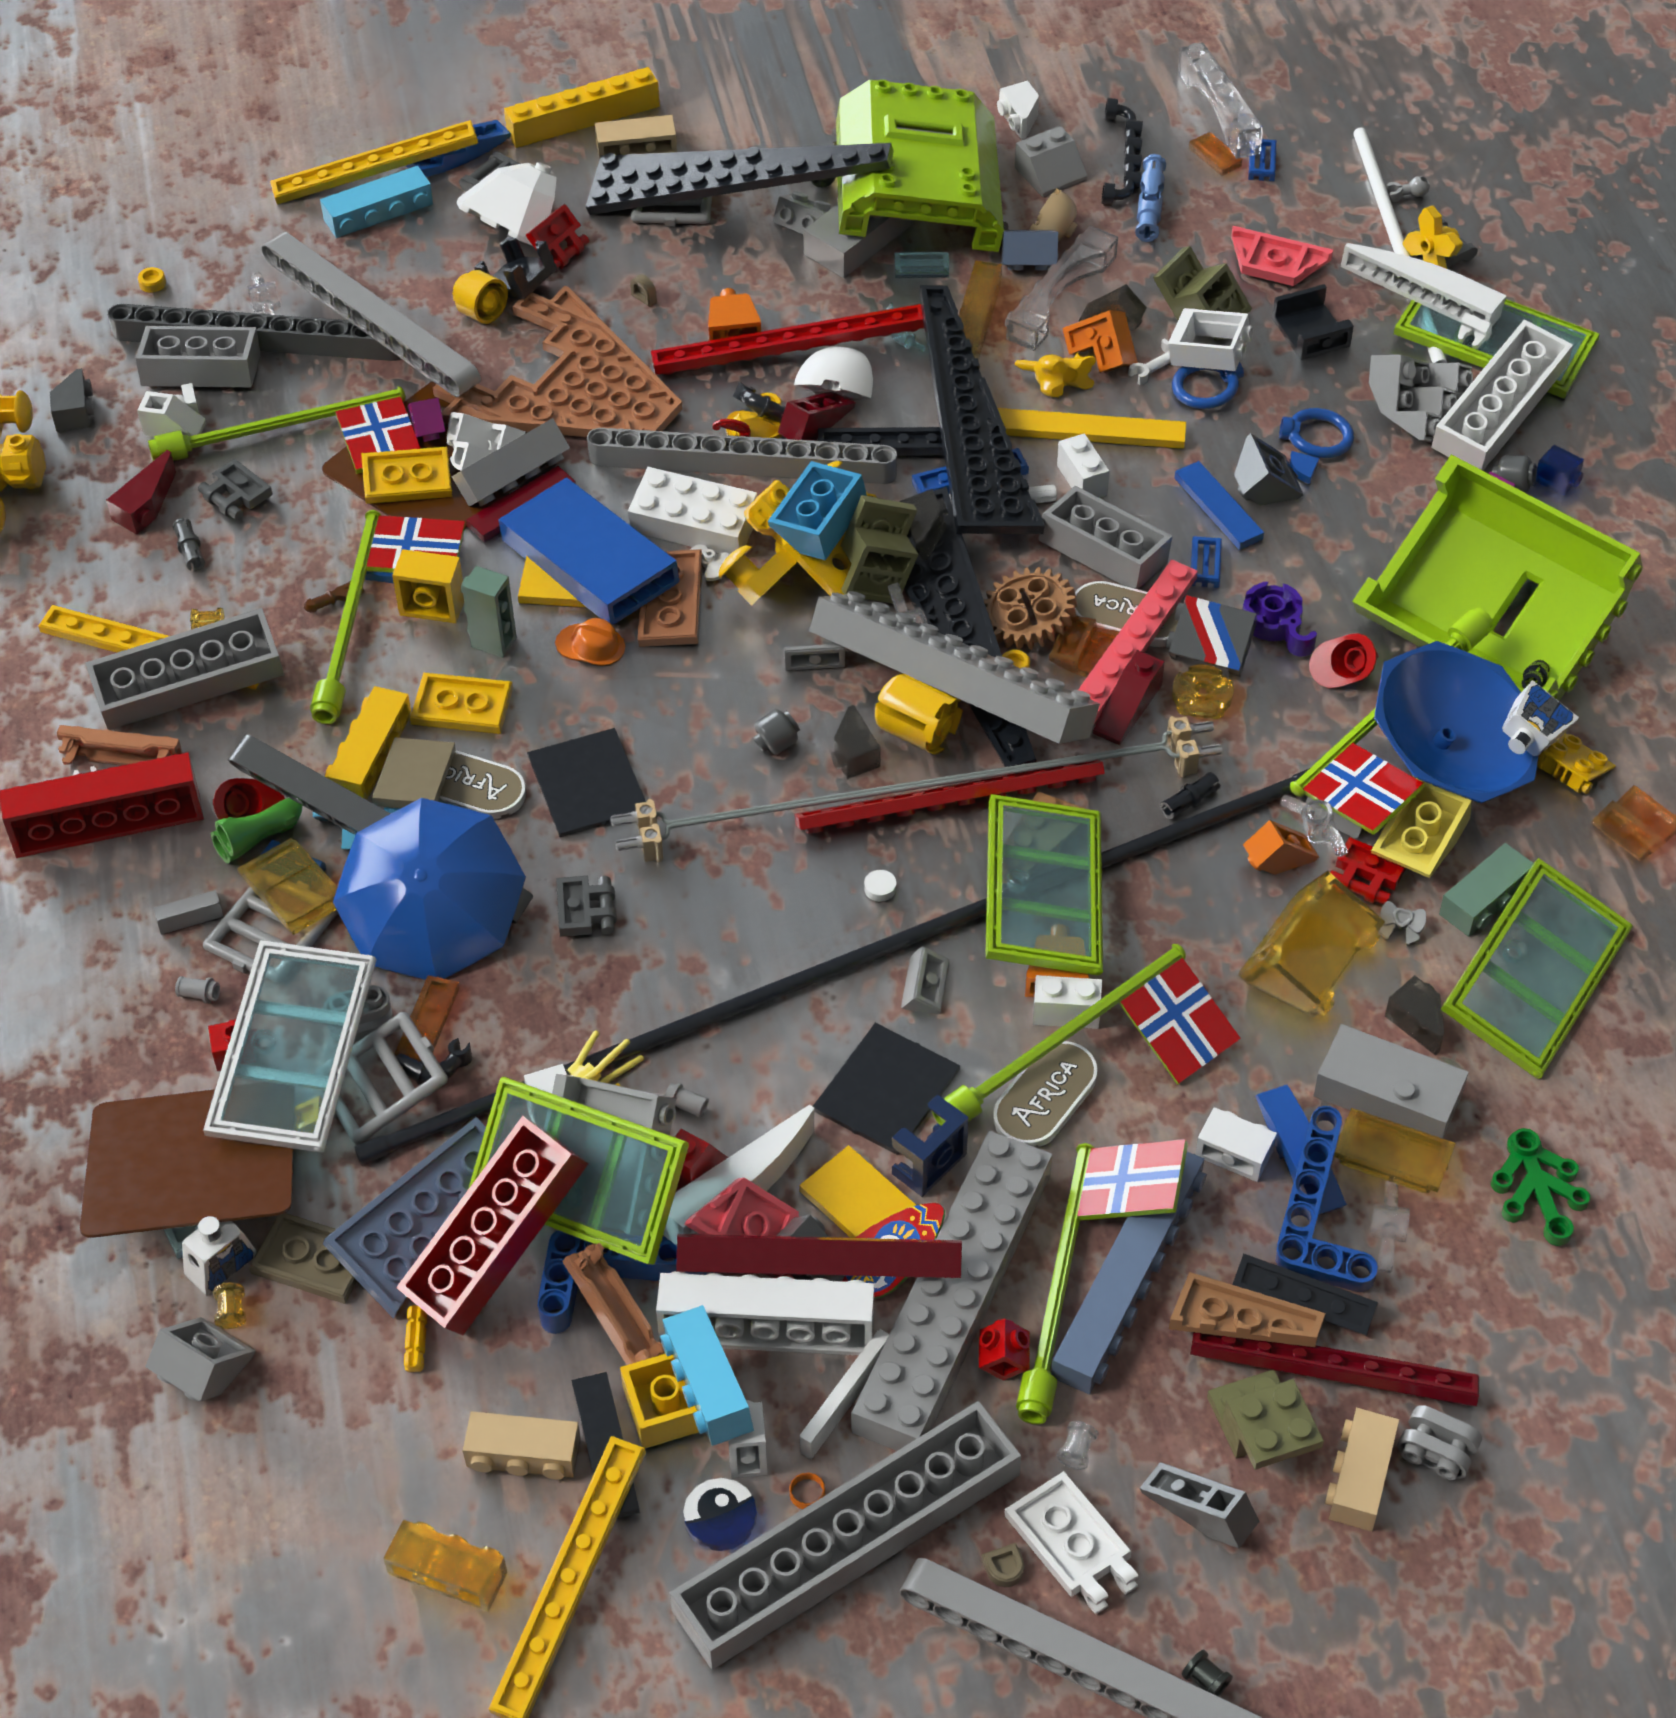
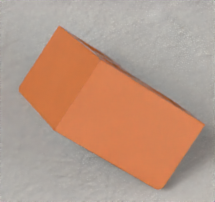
[1062,310,1138,373]

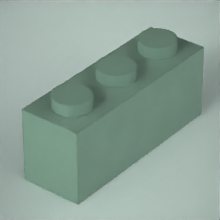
[461,566,517,658]
[1439,843,1534,937]

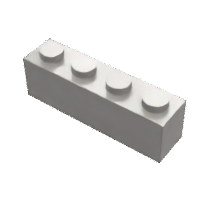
[451,418,570,506]

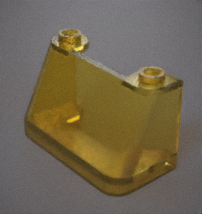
[1238,870,1385,1017]

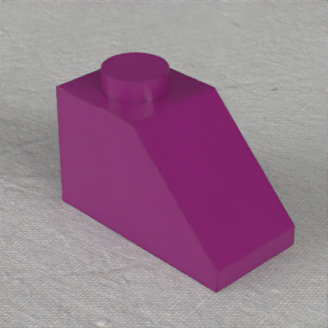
[408,398,445,442]

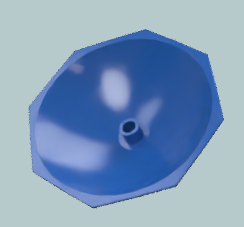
[1374,641,1539,803]
[333,798,526,983]

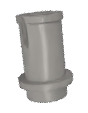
[175,976,220,1004]
[664,1083,709,1118]

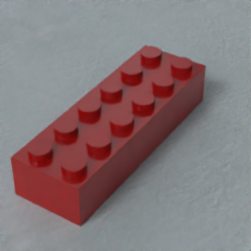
[0,752,204,858]
[396,1116,589,1336]

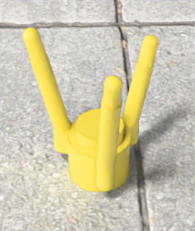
[567,1030,644,1083]

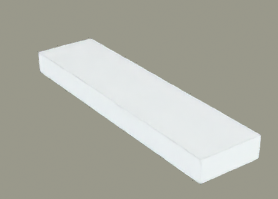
[800,1329,889,1460]

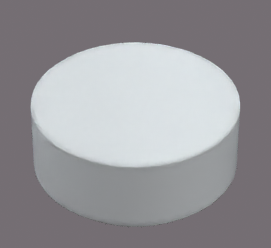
[864,870,896,902]

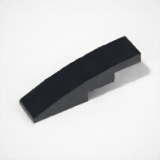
[571,1372,640,1519]

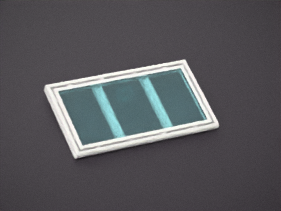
[203,940,377,1152]

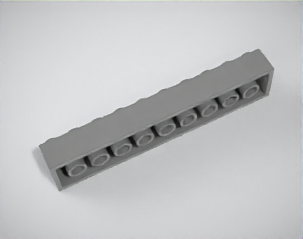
[809,591,1100,744]
[851,1131,1052,1451]
[669,1401,1021,1670]

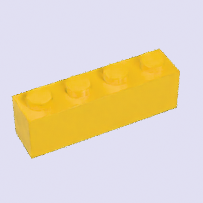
[325,686,412,800]

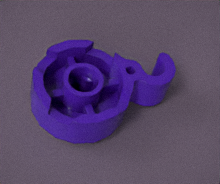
[1242,582,1317,657]

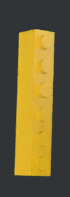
[504,67,660,148]

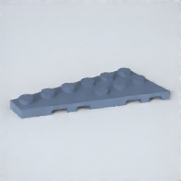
[323,1117,486,1319]

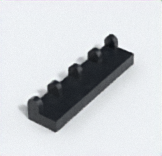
[1232,1253,1378,1336]

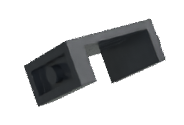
[1272,284,1354,360]

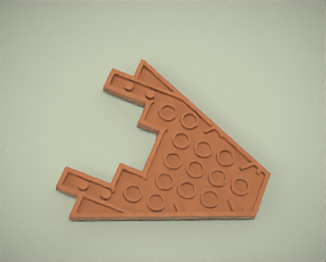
[433,286,682,437]

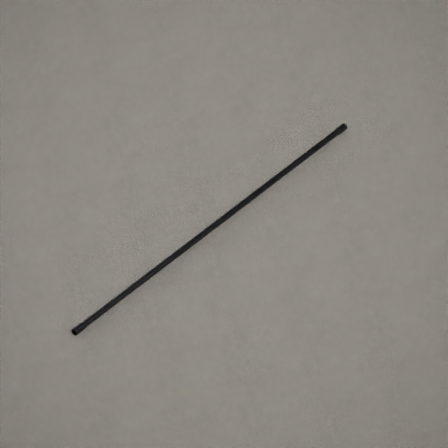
[354,768,1310,1165]

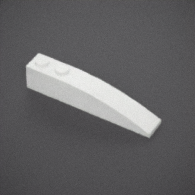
[1340,243,1506,327]
[663,1104,814,1246]

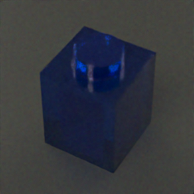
[1536,444,1584,496]

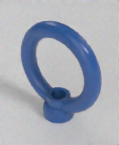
[1172,362,1244,409]
[1279,408,1354,458]

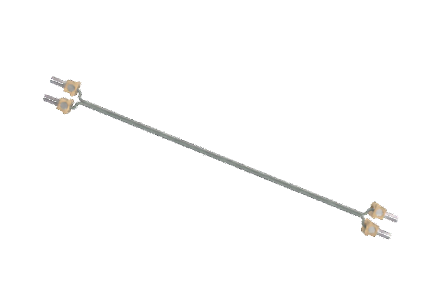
[610,716,1222,862]

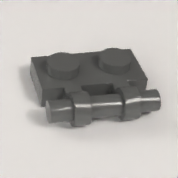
[198,458,273,520]
[556,875,617,937]

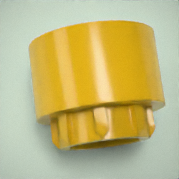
[452,270,508,324]

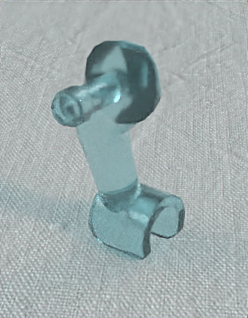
[885,302,926,352]

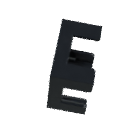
[474,237,557,299]

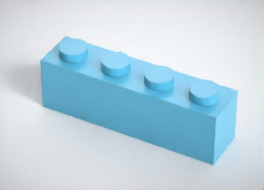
[320,165,433,238]
[660,1305,754,1446]

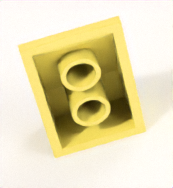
[1371,776,1472,878]

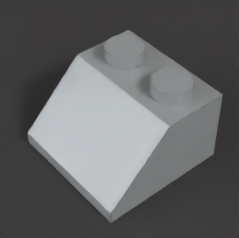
[1015,126,1087,197]
[145,1317,255,1402]

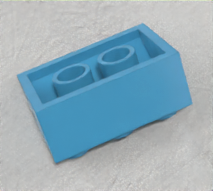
[768,461,867,560]

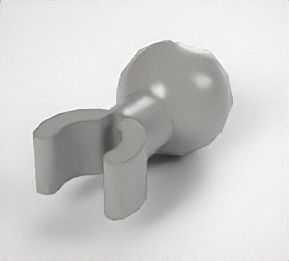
[1387,176,1430,203]

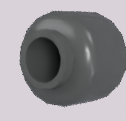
[1492,455,1537,493]
[753,709,800,755]

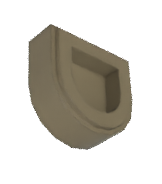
[630,274,657,307]
[981,1543,1024,1587]

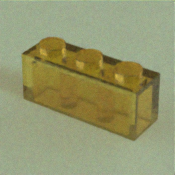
[383,1519,507,1612]

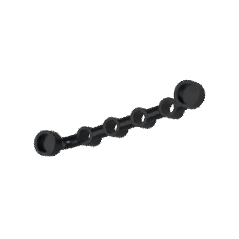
[1101,98,1143,205]

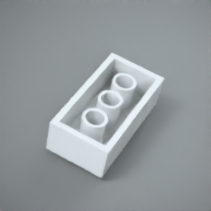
[628,467,757,554]

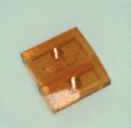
[1049,616,1120,678]
[1591,785,1676,861]

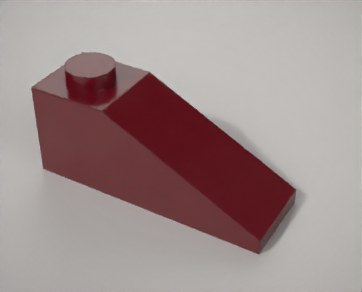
[778,392,856,441]
[106,450,176,535]
[1093,650,1165,745]

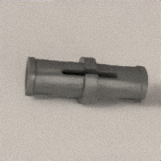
[173,518,205,571]

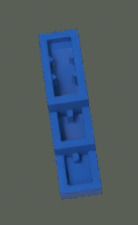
[406,120,511,177]
[1255,1084,1347,1215]

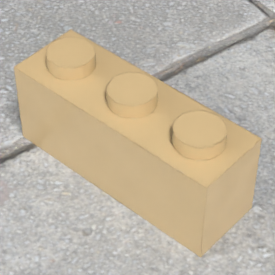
[595,115,677,159]
[1325,1407,1399,1532]
[462,1411,581,1480]

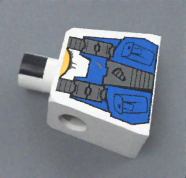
[1502,680,1579,756]
[182,1216,257,1296]

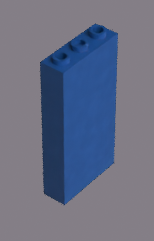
[498,477,680,626]

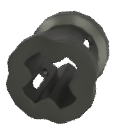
[1181,1649,1233,1697]

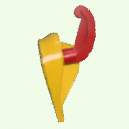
[712,410,782,439]

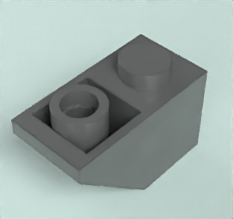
[50,368,94,432]

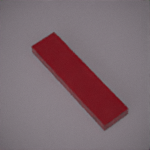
[466,466,576,542]

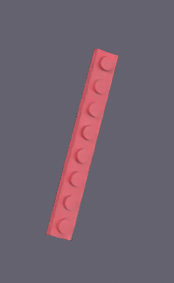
[1078,559,1198,724]

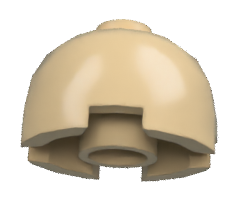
[1029,188,1078,242]

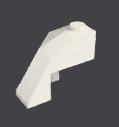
[456,162,557,246]

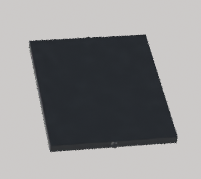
[527,728,646,837]
[812,1022,960,1155]

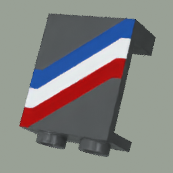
[1166,595,1258,677]

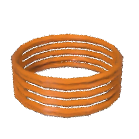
[789,1472,825,1509]

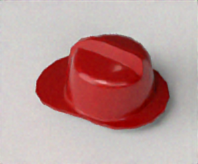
[1309,633,1379,688]
[213,778,285,820]

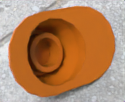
[555,618,626,666]

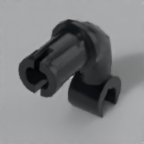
[733,382,785,423]
[396,1038,472,1086]

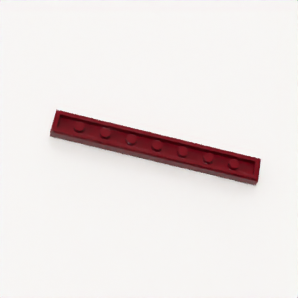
[676,1234,962,1278]
[1190,1332,1479,1407]

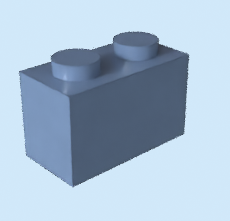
[1001,230,1058,270]

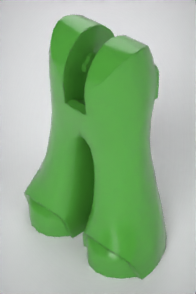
[211,798,302,864]

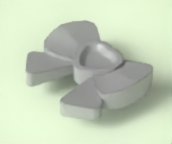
[1378,901,1426,946]

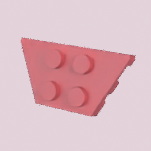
[1231,226,1333,286]
[684,1177,799,1279]

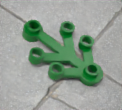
[1491,1128,1590,1246]

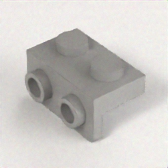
[773,191,831,234]

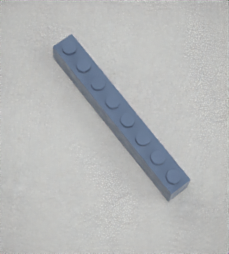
[1051,1151,1207,1395]

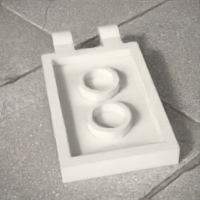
[1005,1471,1138,1615]

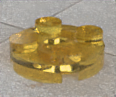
[1172,664,1234,719]

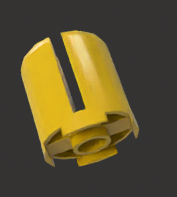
[874,674,963,755]

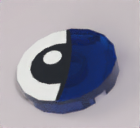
[683,1478,757,1551]

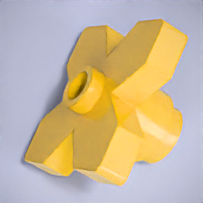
[1403,205,1463,269]

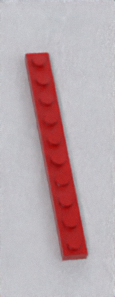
[651,304,924,375]
[794,760,1105,834]

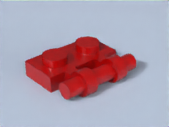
[525,204,590,269]
[1327,837,1406,905]

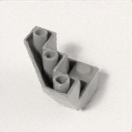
[1369,355,1473,443]

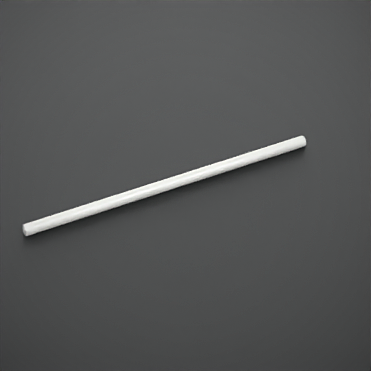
[1354,128,1447,363]

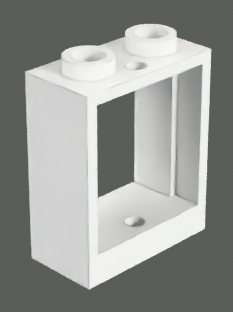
[1168,308,1253,371]

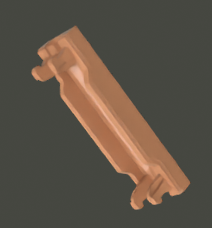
[57,725,182,765]
[562,1243,664,1365]

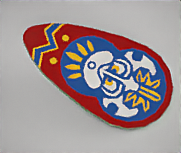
[842,1203,945,1299]

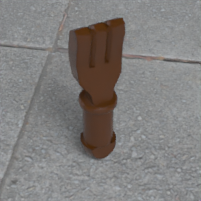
[304,581,365,613]

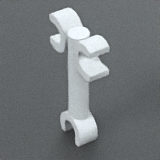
[1128,338,1182,385]

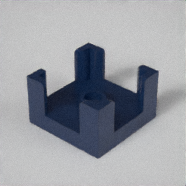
[892,1094,969,1197]

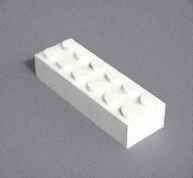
[1431,319,1573,471]
[656,1271,874,1355]

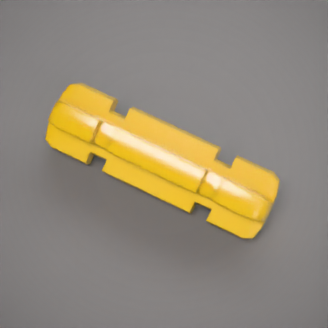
[404,1305,427,1372]

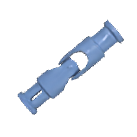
[1135,154,1166,242]

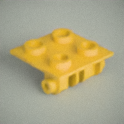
[1537,733,1616,794]

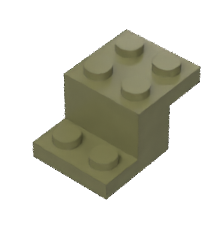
[1153,246,1252,341]
[840,495,918,604]
[1207,1370,1324,1470]

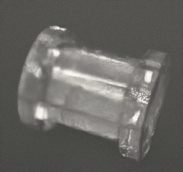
[1057,1421,1099,1470]

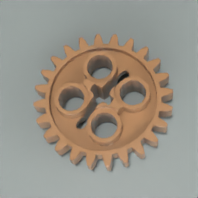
[984,567,1078,650]

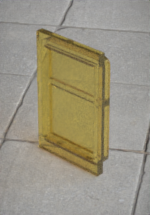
[237,838,337,935]
[1334,1108,1456,1193]

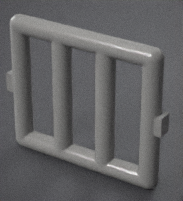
[631,196,712,227]
[203,871,338,984]
[314,1012,448,1144]

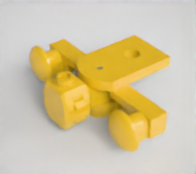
[0,390,46,533]
[719,461,869,606]

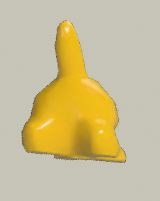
[1014,353,1096,397]

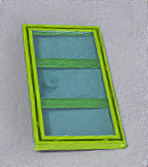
[1393,299,1600,399]
[986,794,1103,975]
[1440,858,1633,1079]
[468,1077,689,1265]

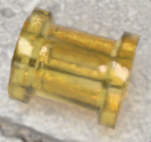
[190,608,225,630]
[213,1282,246,1329]

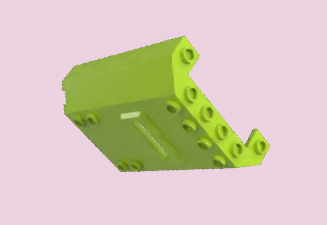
[836,80,1004,252]
[1352,454,1643,701]

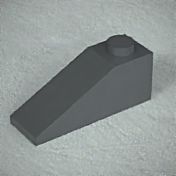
[1140,1462,1260,1548]

